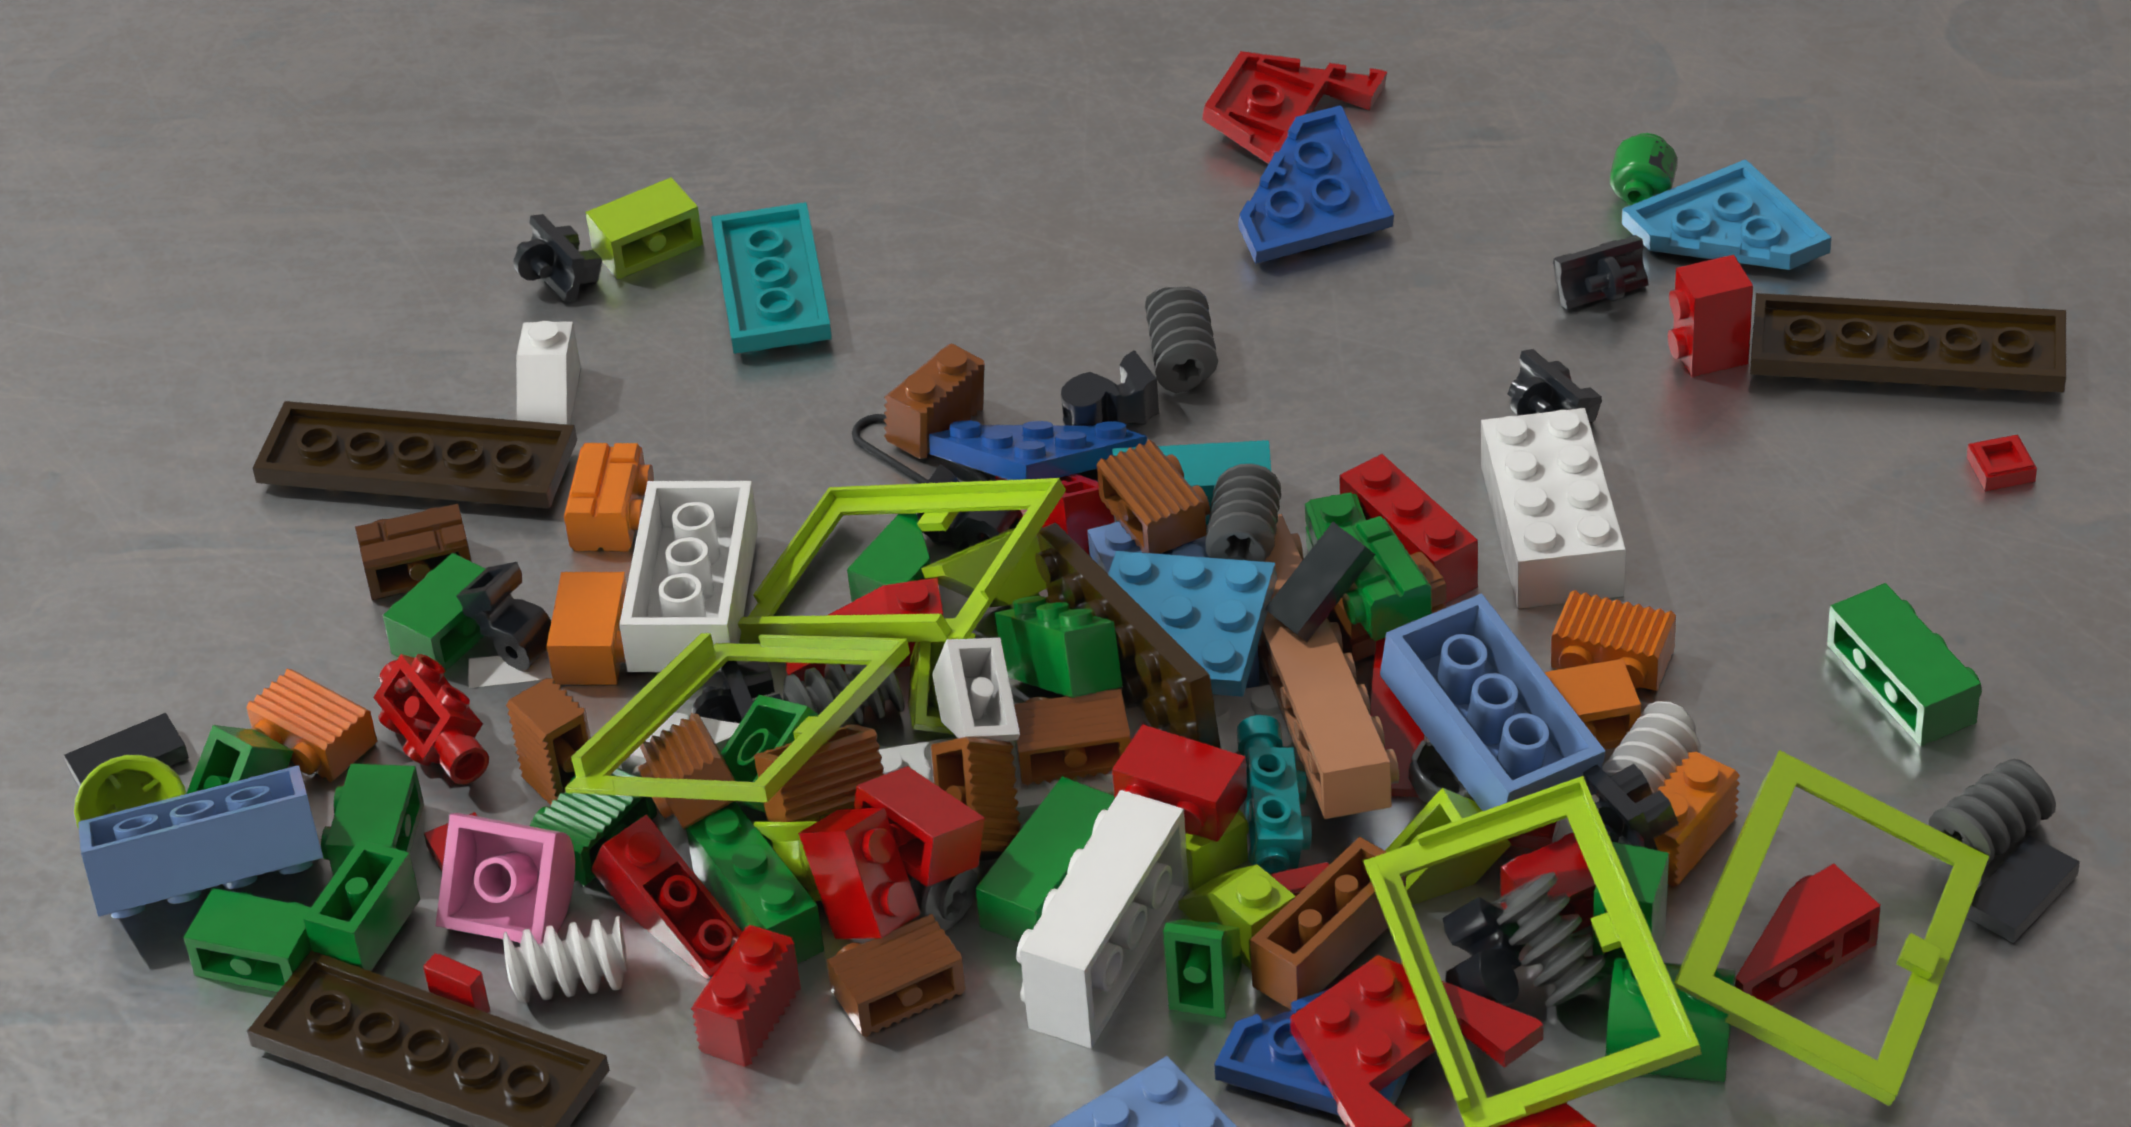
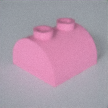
[435,813,575,944]

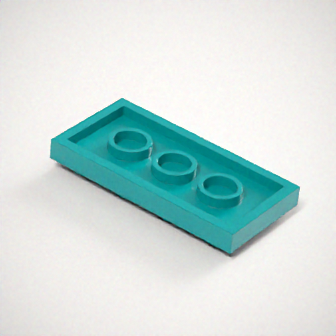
[711,202,832,354]

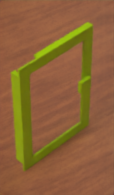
[738,478,1066,643]
[565,633,910,802]
[1674,750,1989,1106]
[1363,776,1701,1127]

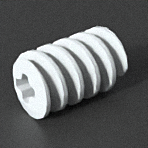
[1595,701,1701,799]
[503,916,627,1004]

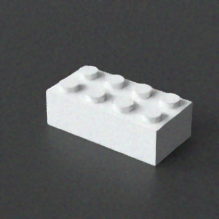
[1481,408,1626,609]
[619,481,758,672]
[1016,790,1189,1049]

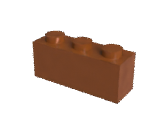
[1250,836,1406,1009]

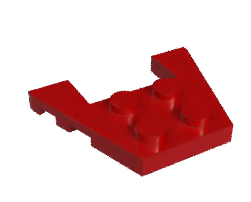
[1202,51,1387,164]
[1290,955,1544,1127]

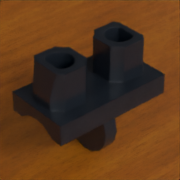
[513,214,602,302]
[1553,235,1649,309]
[1508,349,1602,423]
[692,661,782,724]
[1574,764,1679,851]

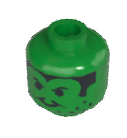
[1610,133,1678,205]

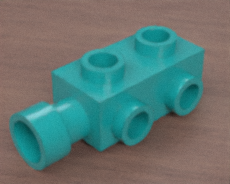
[1236,715,1312,875]

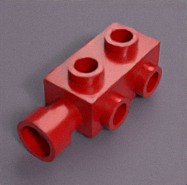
[373,654,489,784]

